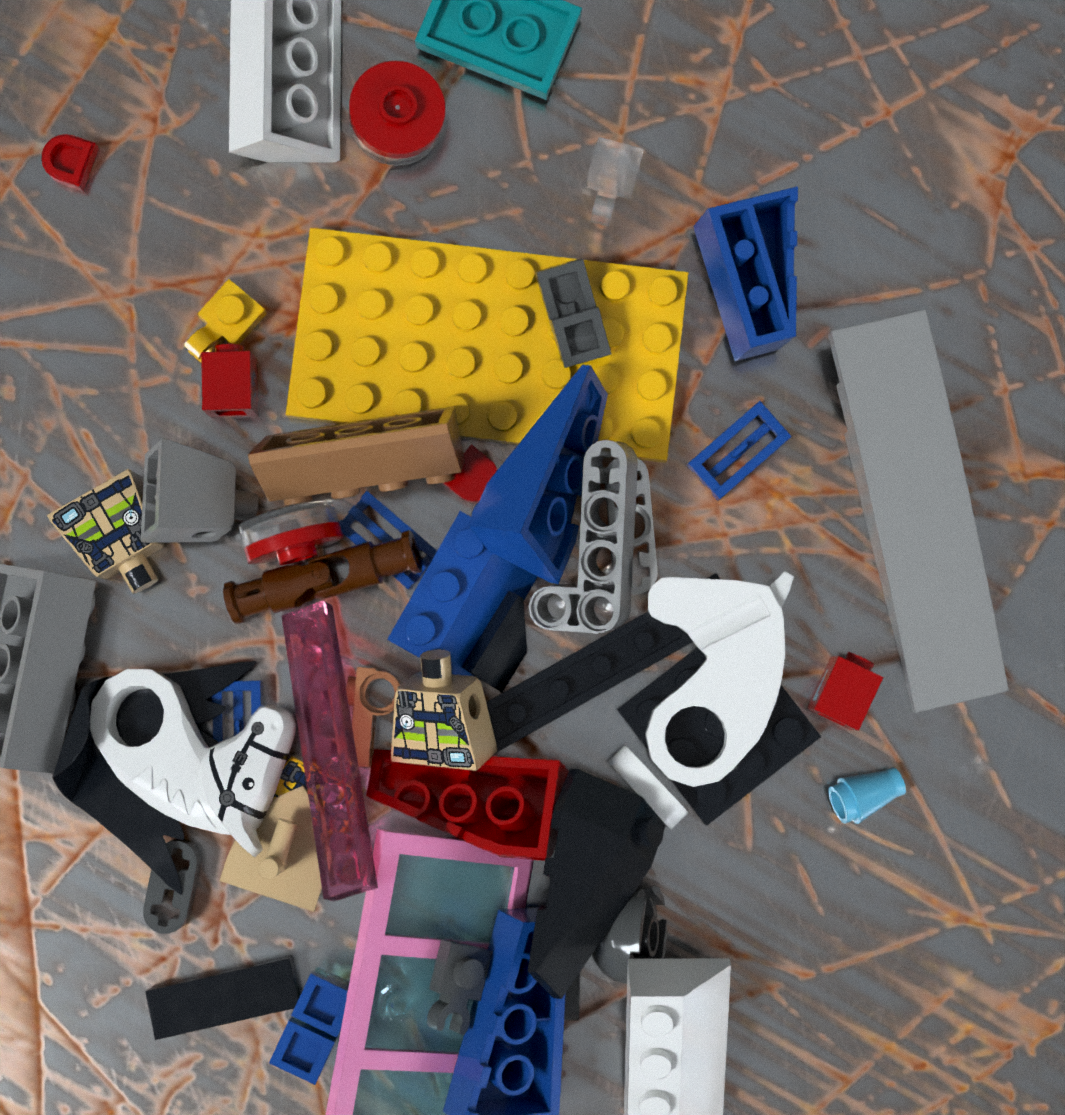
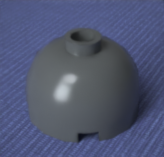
[592,885,667,984]

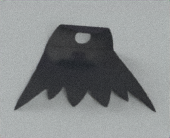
[52,661,256,895]

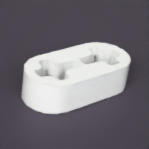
[607,745,688,829]

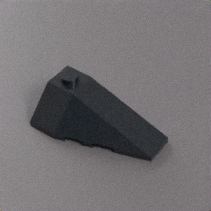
[528,769,666,999]

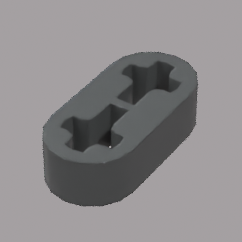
[143,839,201,934]

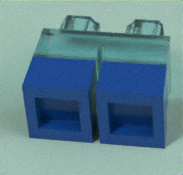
[269,967,349,1085]

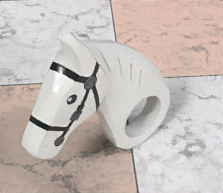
[90,669,297,857]

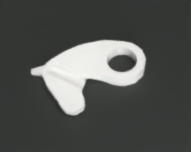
[645,571,794,787]

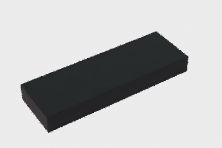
[145,956,300,1040]

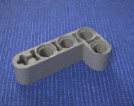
[529,440,638,634]

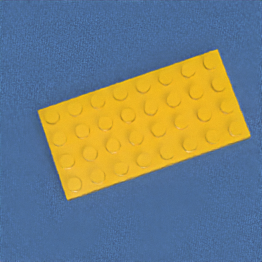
[285,228,689,463]

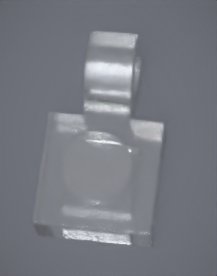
[585,137,644,227]

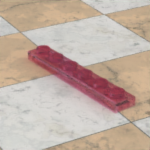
[281,600,378,901]

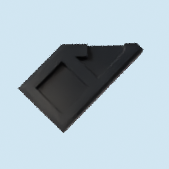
[462,591,527,693]

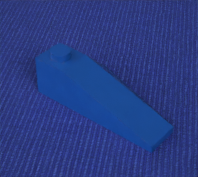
[469,365,608,584]

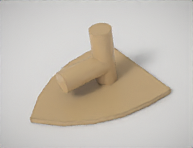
[220,785,327,912]

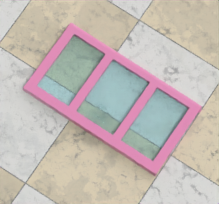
[325,829,534,1115]

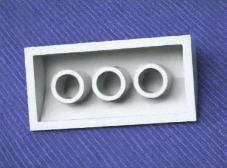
[229,0,341,162]
[624,958,731,1115]

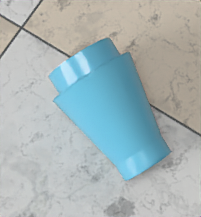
[828,767,906,824]

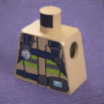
[47,469,165,594]
[391,649,497,771]

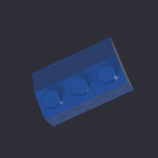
[387,511,538,680]

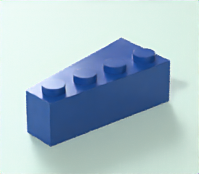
[443,907,566,1115]

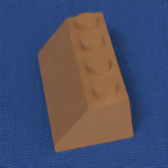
[248,406,465,506]

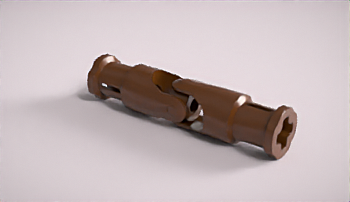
[223,530,422,624]

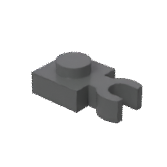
[427,939,493,1035]

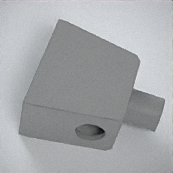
[141,438,258,543]

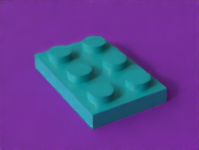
[415,0,582,100]

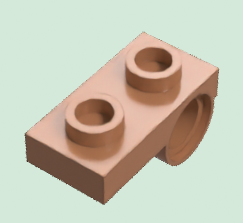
[341,667,402,767]

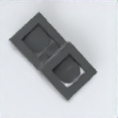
[535,258,611,368]

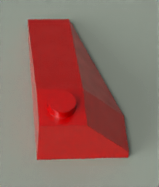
[366,749,569,861]

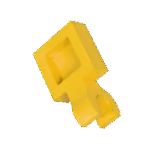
[184,279,267,363]

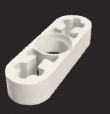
[605,458,658,596]

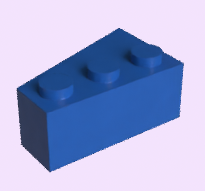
[693,186,798,361]

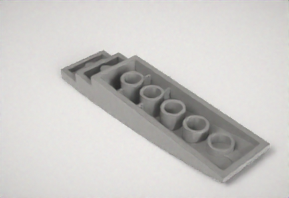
[828,310,1009,713]

